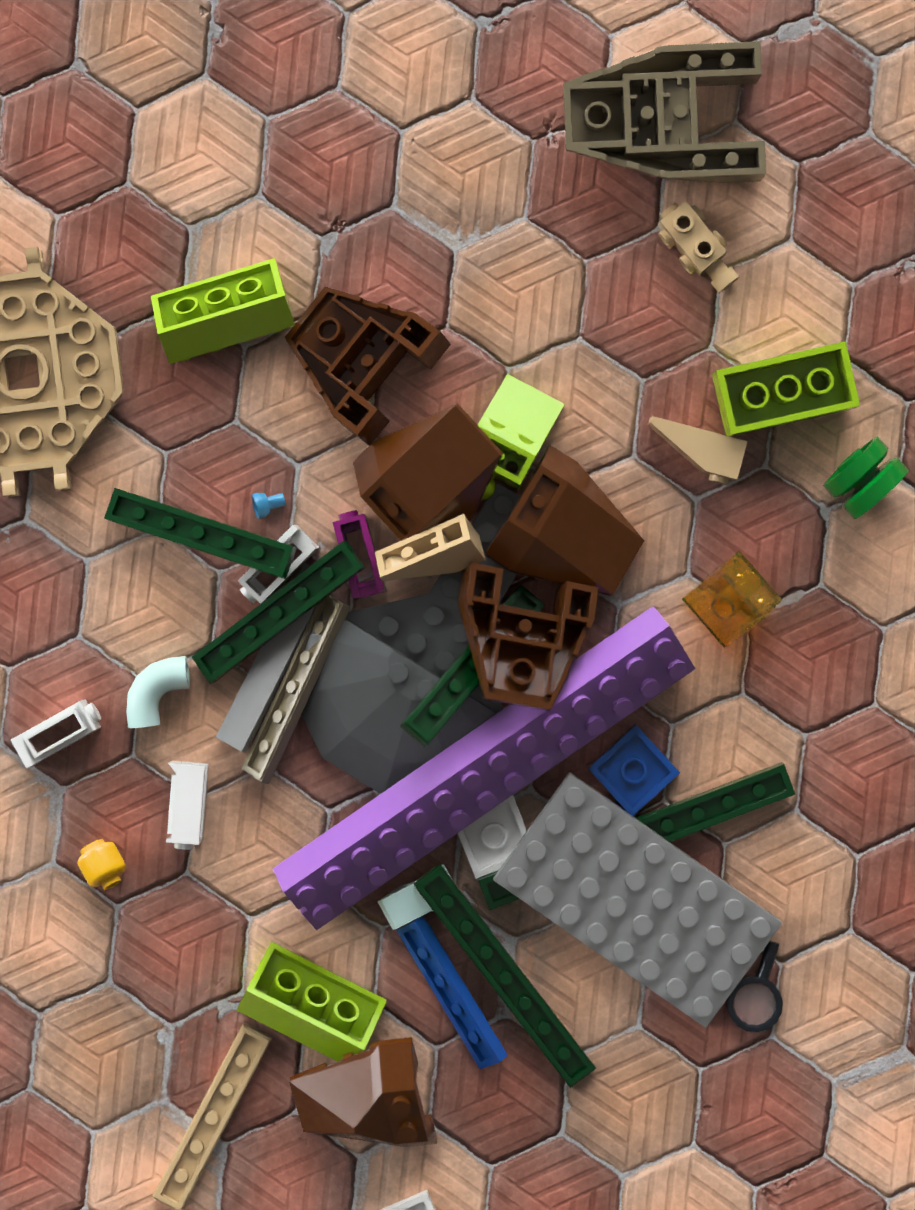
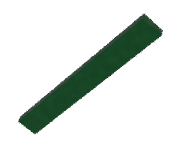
[414,864,596,1088]

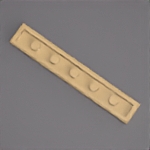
[152,1022,272,1210]

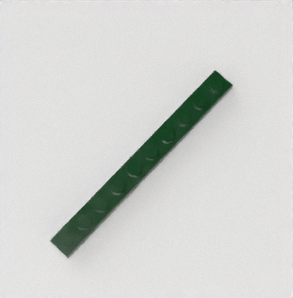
[478,762,795,910]

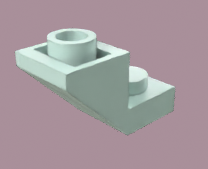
[377,864,452,930]

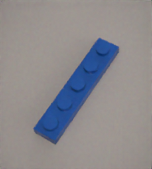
[396,916,508,1069]

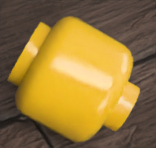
[77,839,126,890]

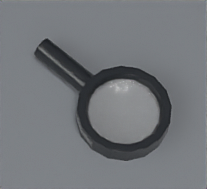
[726,941,783,1032]

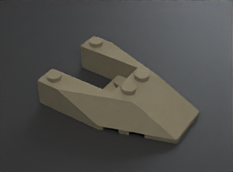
[563,41,766,183]

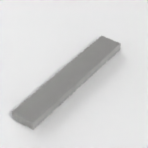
[216,563,316,753]

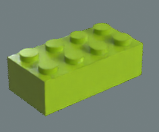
[712,341,860,437]

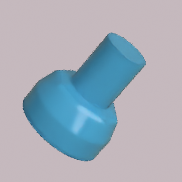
[251,493,286,519]

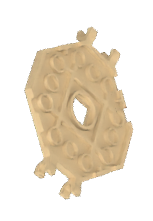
[0,247,124,497]

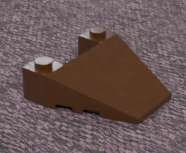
[284,287,451,446]
[458,562,599,711]

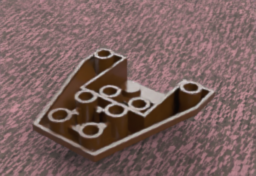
[353,404,503,541]
[484,445,644,596]

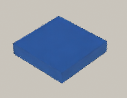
[588,724,680,816]

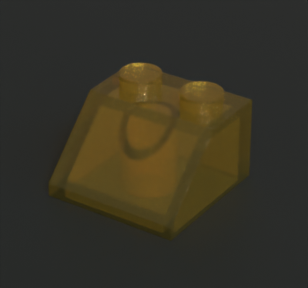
[682,550,782,648]

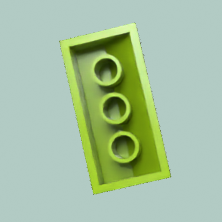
[151,258,295,364]
[236,941,387,1062]

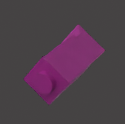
[332,510,387,600]

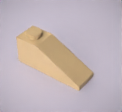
[648,416,748,485]
[375,514,486,581]

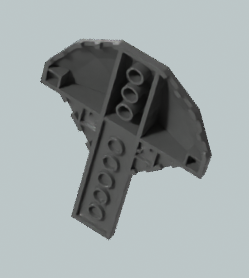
[301,483,520,794]

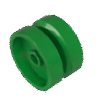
[823,436,909,519]

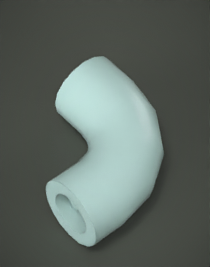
[126,656,190,728]

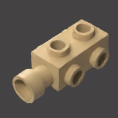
[658,201,739,293]

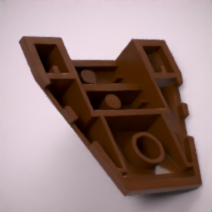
[289,1037,438,1147]

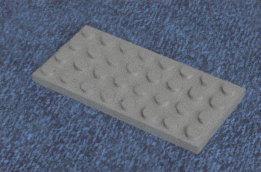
[493,772,782,1028]

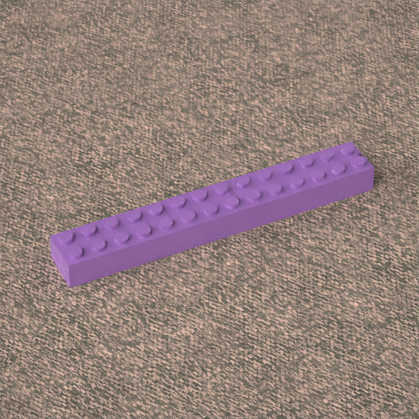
[273,606,696,930]

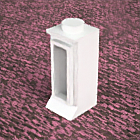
[238,525,320,604]
[10,699,101,768]
[166,761,209,850]

